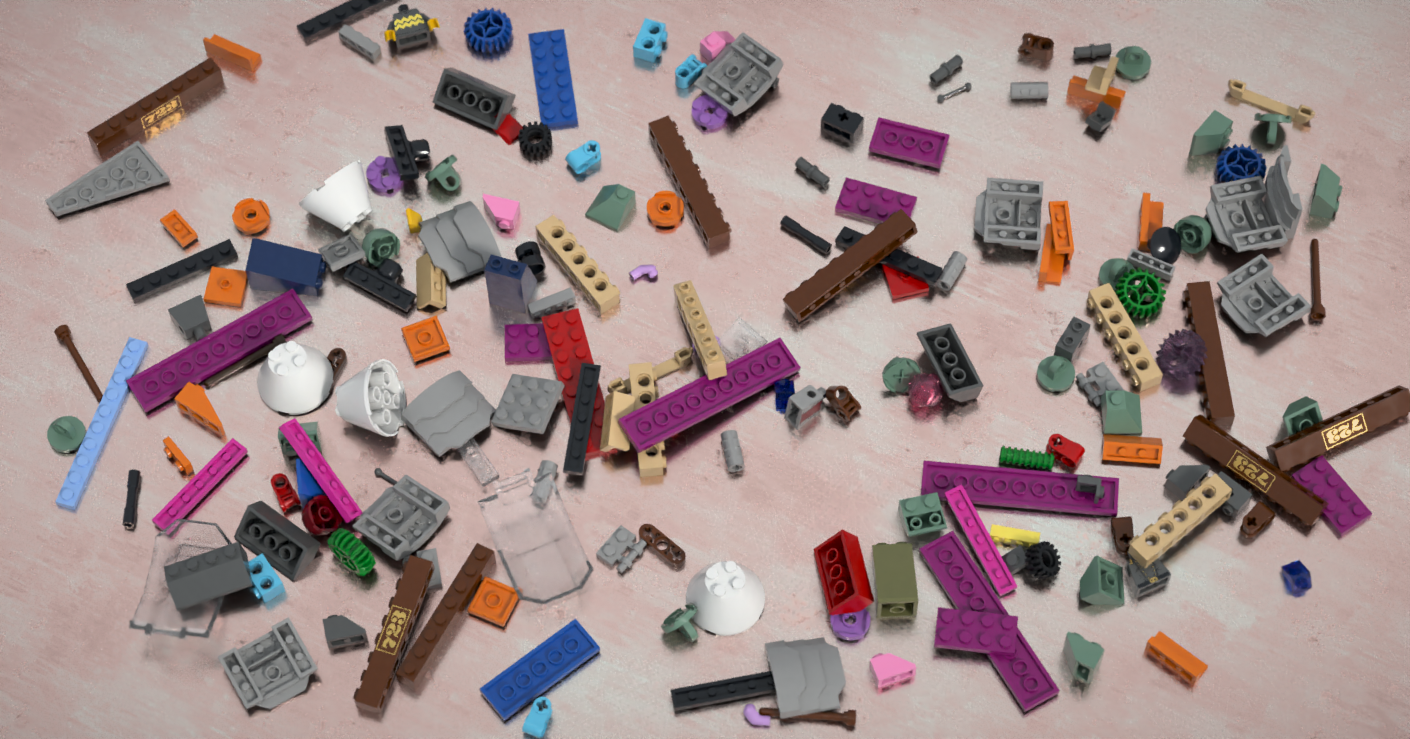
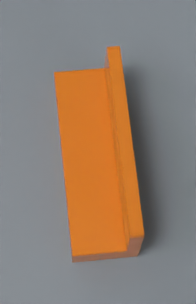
[203,34,262,72]
[1067,75,1126,110]
[1138,193,1164,251]
[1048,201,1074,260]
[1038,224,1065,284]
[1102,434,1163,464]
[1145,631,1208,685]

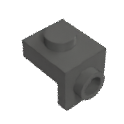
[1085,101,1116,132]
[1075,475,1104,504]
[1001,545,1028,575]

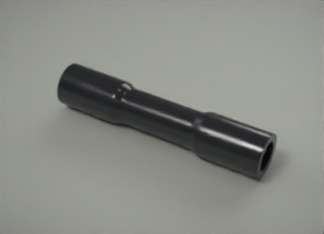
[780,215,832,254]
[122,469,141,527]

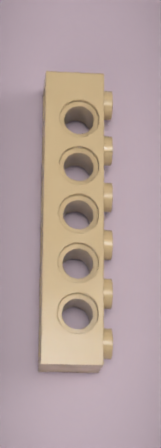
[535,215,620,314]
[673,280,727,380]
[1086,283,1163,392]
[629,362,667,477]
[1128,473,1232,569]

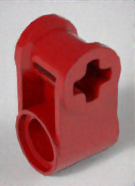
[1046,434,1085,468]
[271,473,301,513]

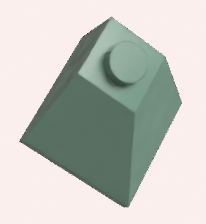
[585,184,636,231]
[1101,390,1143,434]
[1282,396,1323,436]
[1080,556,1125,605]

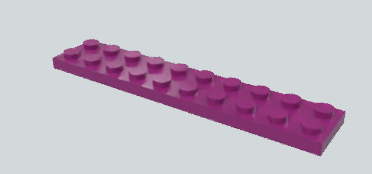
[126,289,313,413]
[618,338,801,453]
[921,461,1119,517]
[919,531,1060,712]

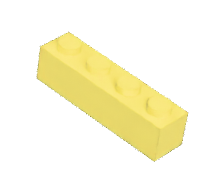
[990,524,1040,548]

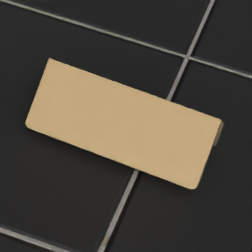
[1085,56,1119,95]
[416,253,446,309]
[600,391,635,452]

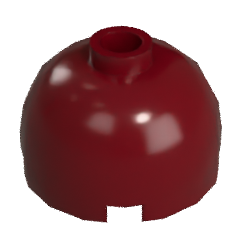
[302,495,342,536]

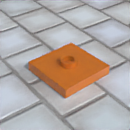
[203,267,248,307]
[401,315,450,362]
[467,576,521,627]

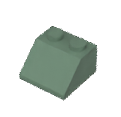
[1189,110,1233,156]
[1309,164,1342,219]

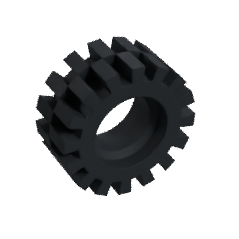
[518,121,552,157]
[1025,541,1061,580]

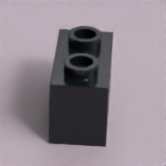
[821,103,864,143]

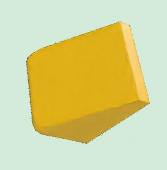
[406,208,422,234]

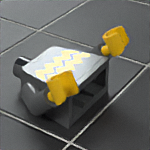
[384,4,440,48]

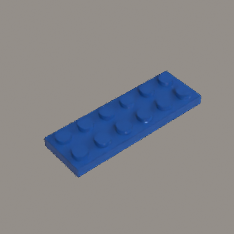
[528,29,578,128]
[479,618,600,721]

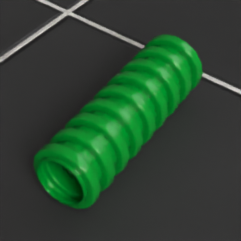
[999,445,1054,470]

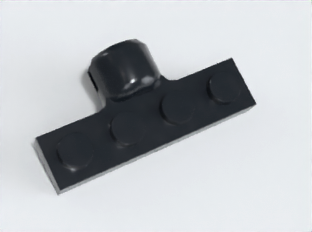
[384,125,430,181]
[343,258,417,312]

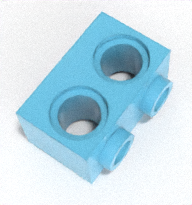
[633,18,668,63]
[249,553,285,603]

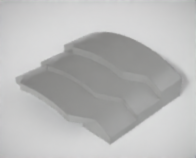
[694,32,784,116]
[1263,145,1303,239]
[1205,176,1288,253]
[974,178,1043,250]
[418,201,501,282]
[1217,254,1311,337]
[401,370,496,457]
[352,475,450,561]
[218,617,318,710]
[765,637,846,719]

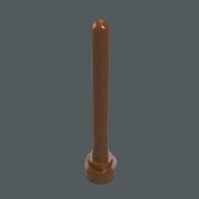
[1310,239,1326,320]
[54,325,103,401]
[759,707,856,726]

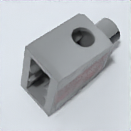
[784,385,826,430]

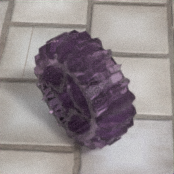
[1156,329,1208,381]

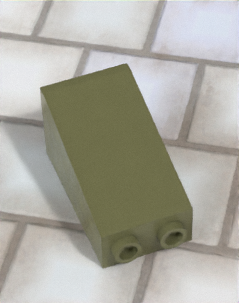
[872,542,918,618]

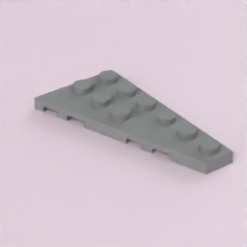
[45,141,170,216]

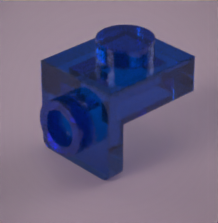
[774,379,795,409]
[1281,560,1312,594]

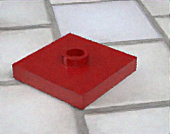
[882,256,929,300]

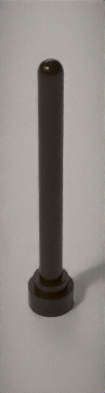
[204,333,287,387]

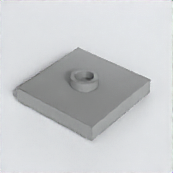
[318,234,365,272]

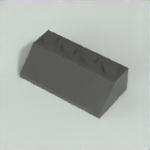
[432,68,516,130]
[917,323,983,402]
[234,500,321,580]
[164,541,253,611]

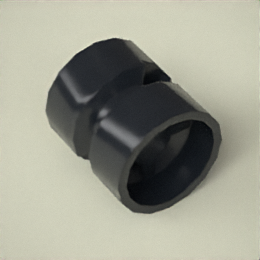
[515,241,546,276]

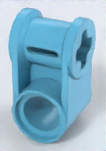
[675,54,708,89]
[565,140,601,174]
[522,697,552,739]

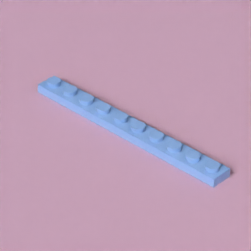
[55,337,148,510]

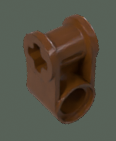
[1018,33,1054,61]
[825,385,861,422]
[1240,501,1276,539]
[1111,516,1134,556]

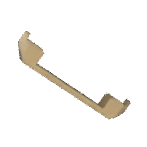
[1228,79,1315,124]
[608,347,693,394]

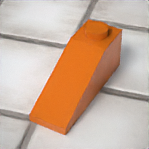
[174,382,225,436]

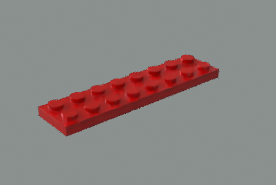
[541,308,616,456]

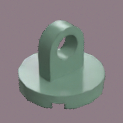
[1116,46,1151,80]
[1254,113,1292,144]
[425,154,461,191]
[1099,258,1136,291]
[1037,355,1075,392]
[882,356,921,393]
[47,416,86,453]
[661,603,699,642]

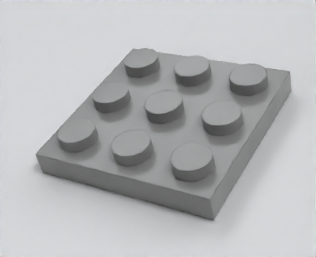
[491,374,565,434]

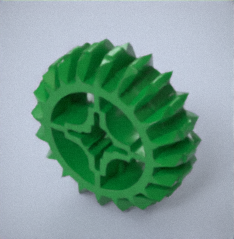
[1115,267,1166,319]
[327,528,376,576]

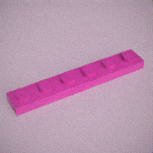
[279,418,363,523]
[152,438,248,534]
[944,484,1017,597]

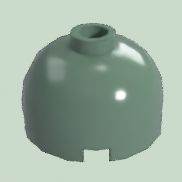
[1174,215,1212,254]
[362,228,400,267]

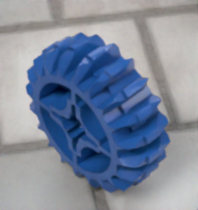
[464,7,513,53]
[1216,143,1267,183]

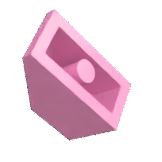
[700,31,735,63]
[482,194,520,230]
[869,653,916,688]

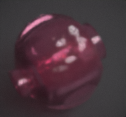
[908,373,943,407]

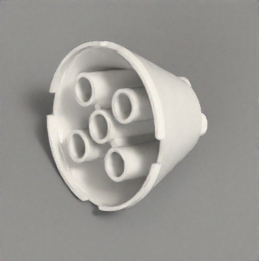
[299,160,373,232]
[257,341,333,415]
[335,359,406,437]
[686,561,765,636]

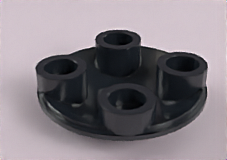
[1147,227,1181,264]

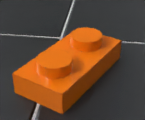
[160,209,198,247]
[162,436,194,476]

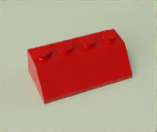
[814,529,874,615]

